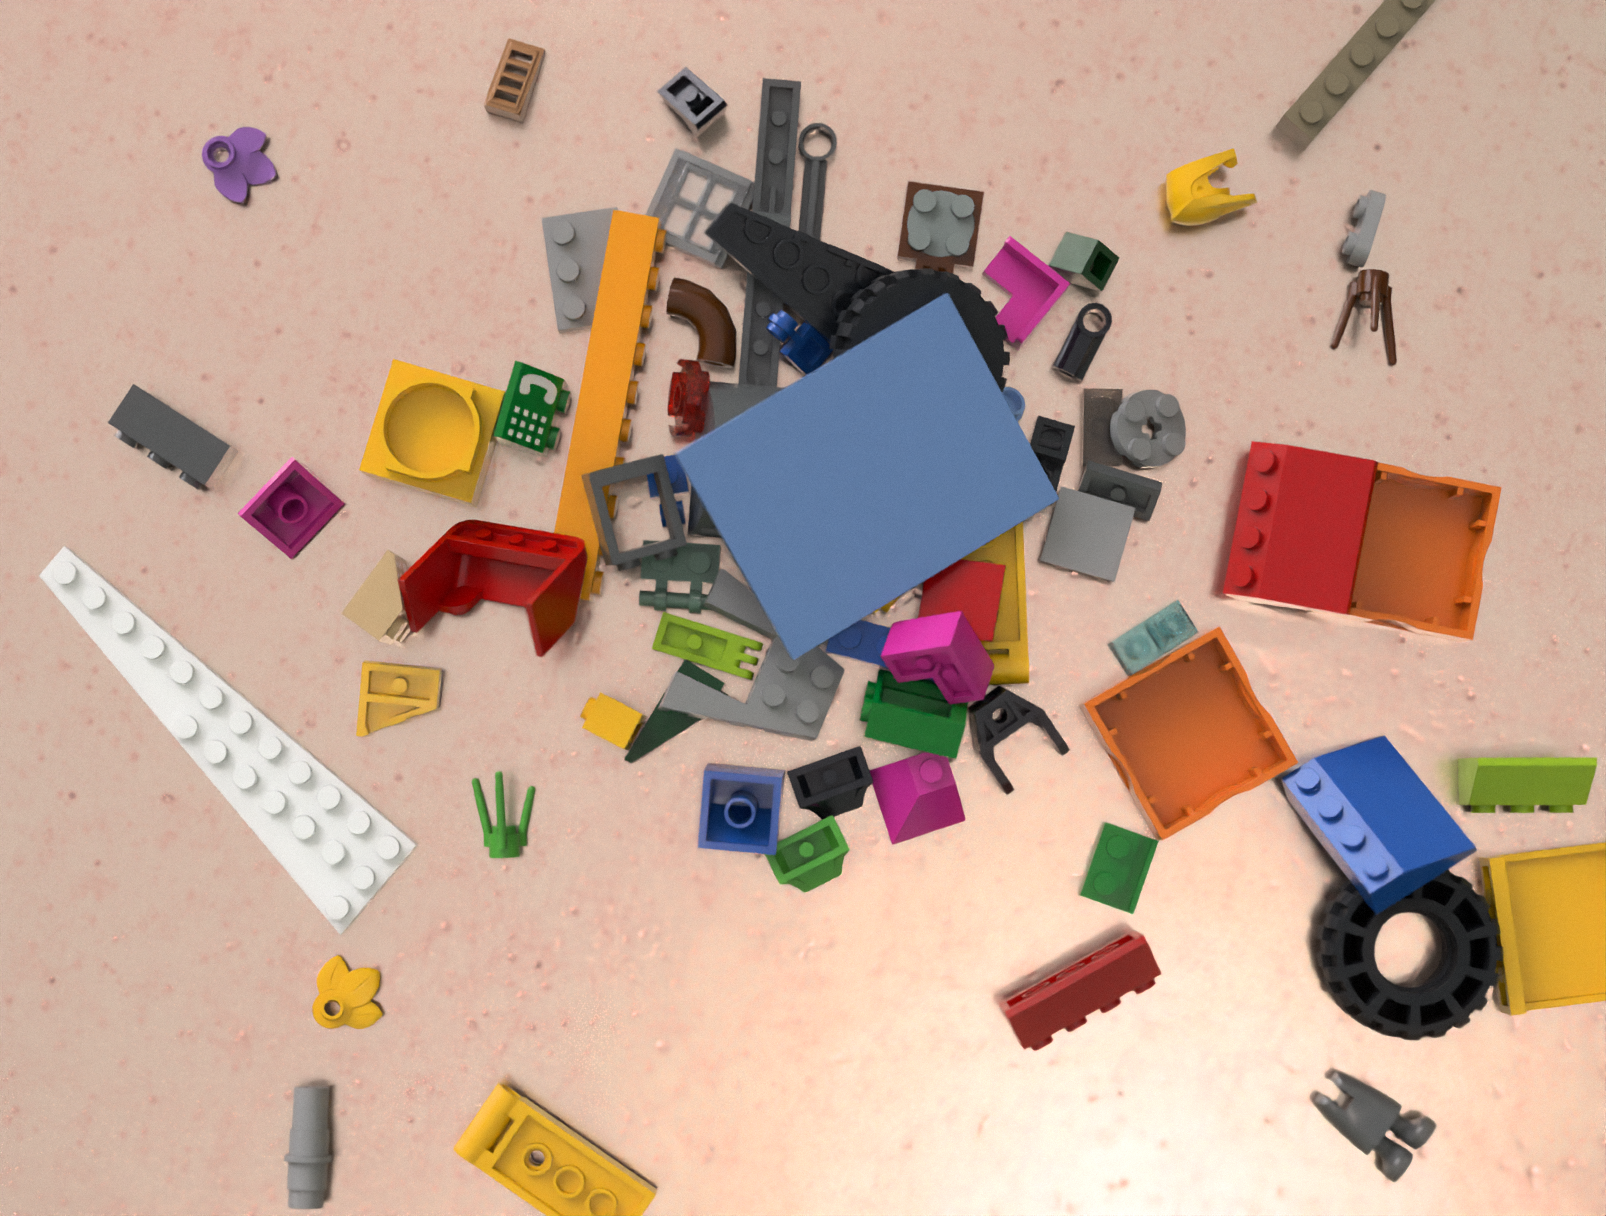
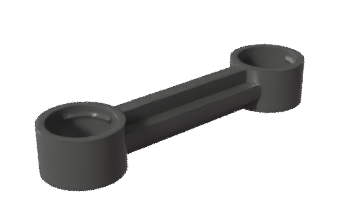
[798,123,837,241]

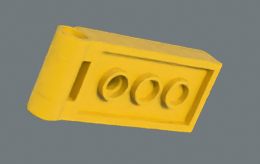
[961,521,1029,685]
[453,1082,658,1216]

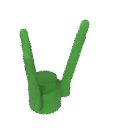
[472,771,535,858]

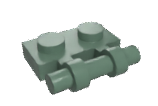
[639,540,721,613]

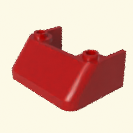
[398,520,588,657]

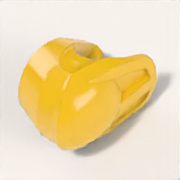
[1166,148,1257,226]

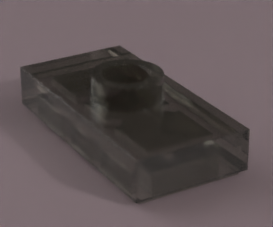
[1082,388,1123,467]

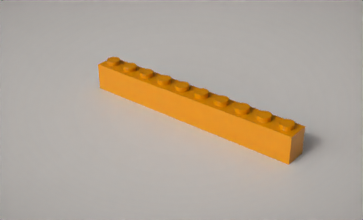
[554,210,667,601]

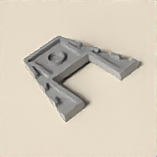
[658,569,845,741]

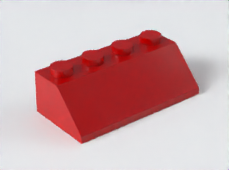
[998,930,1162,1052]

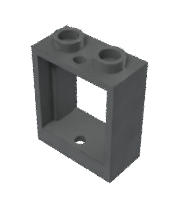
[581,454,687,571]

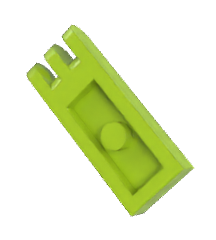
[652,612,763,680]

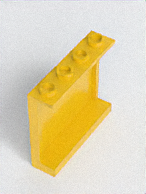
[1479,842,1606,1016]

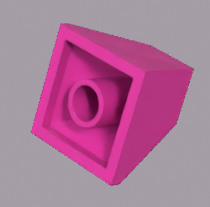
[869,752,966,845]

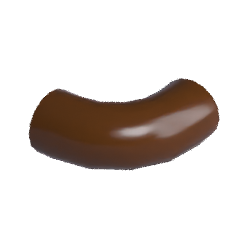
[666,277,737,368]

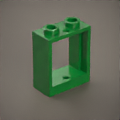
[859,669,968,759]

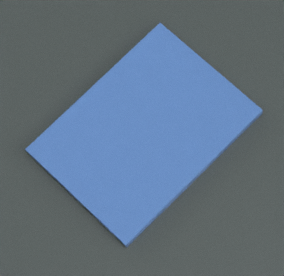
[674,293,1059,660]

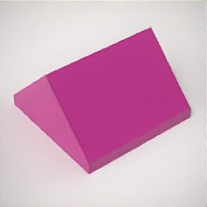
[238,457,344,559]

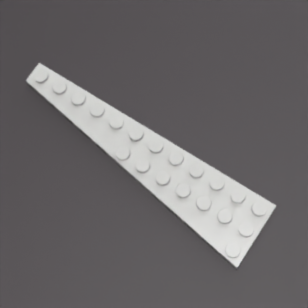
[39,546,418,935]

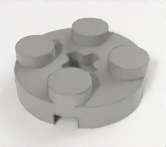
[1110,390,1186,468]

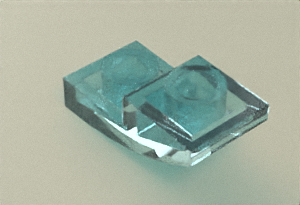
[1107,600,1199,677]

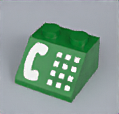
[494,361,571,458]

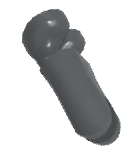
[1313,1070,1437,1183]

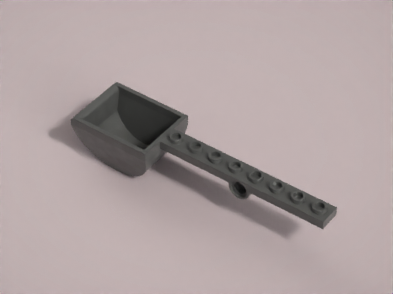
[687,78,801,538]

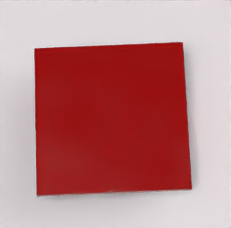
[918,559,1006,642]

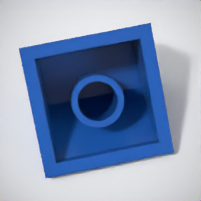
[698,763,785,855]

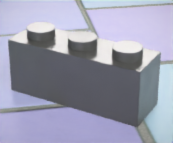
[108,384,239,490]

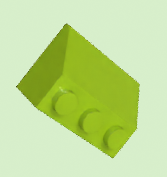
[1458,757,1597,813]

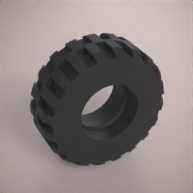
[829,269,1010,392]
[1316,869,1503,1041]

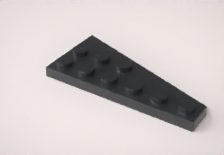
[703,202,895,343]

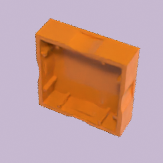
[1310,462,1502,643]
[1079,626,1298,841]

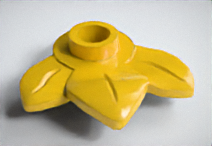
[312,956,383,1029]

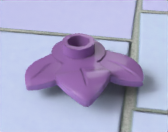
[202,127,277,203]

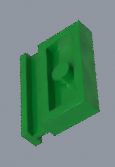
[1078,822,1159,915]

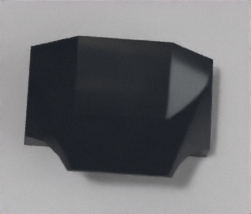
[787,746,874,819]

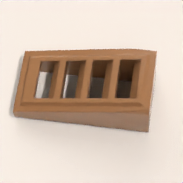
[484,38,545,122]

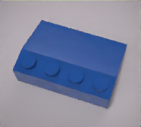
[1281,735,1477,915]

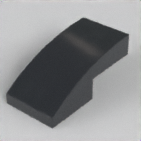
[1029,416,1075,506]

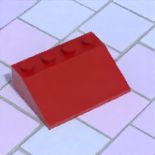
[1223,441,1378,616]

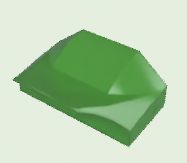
[765,815,850,893]

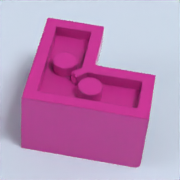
[983,236,1070,351]
[881,611,994,704]

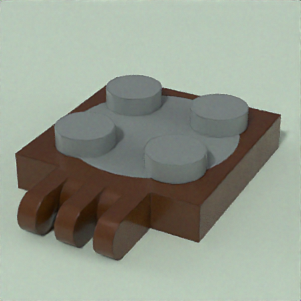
[897,181,984,273]

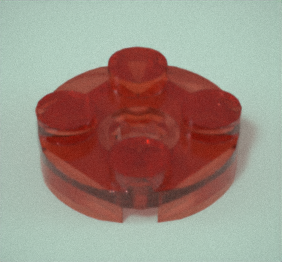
[667,359,710,438]

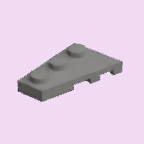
[541,207,618,333]

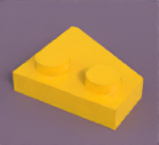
[356,660,442,737]

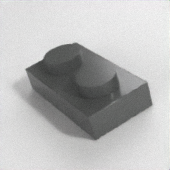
[1077,460,1162,521]

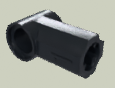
[1052,303,1112,382]

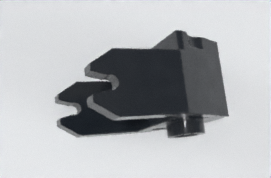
[968,685,1070,795]

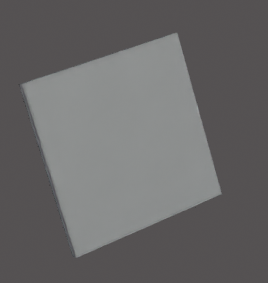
[1040,486,1136,582]

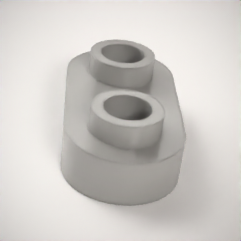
[1342,190,1386,267]

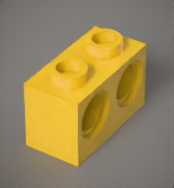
[580,692,647,750]

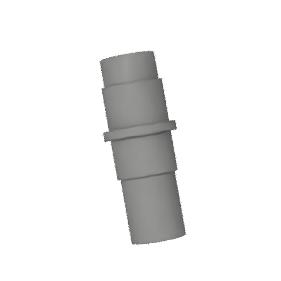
[284,1086,332,1209]

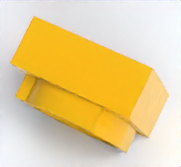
[359,359,506,508]

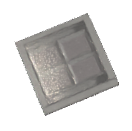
[645,148,754,269]

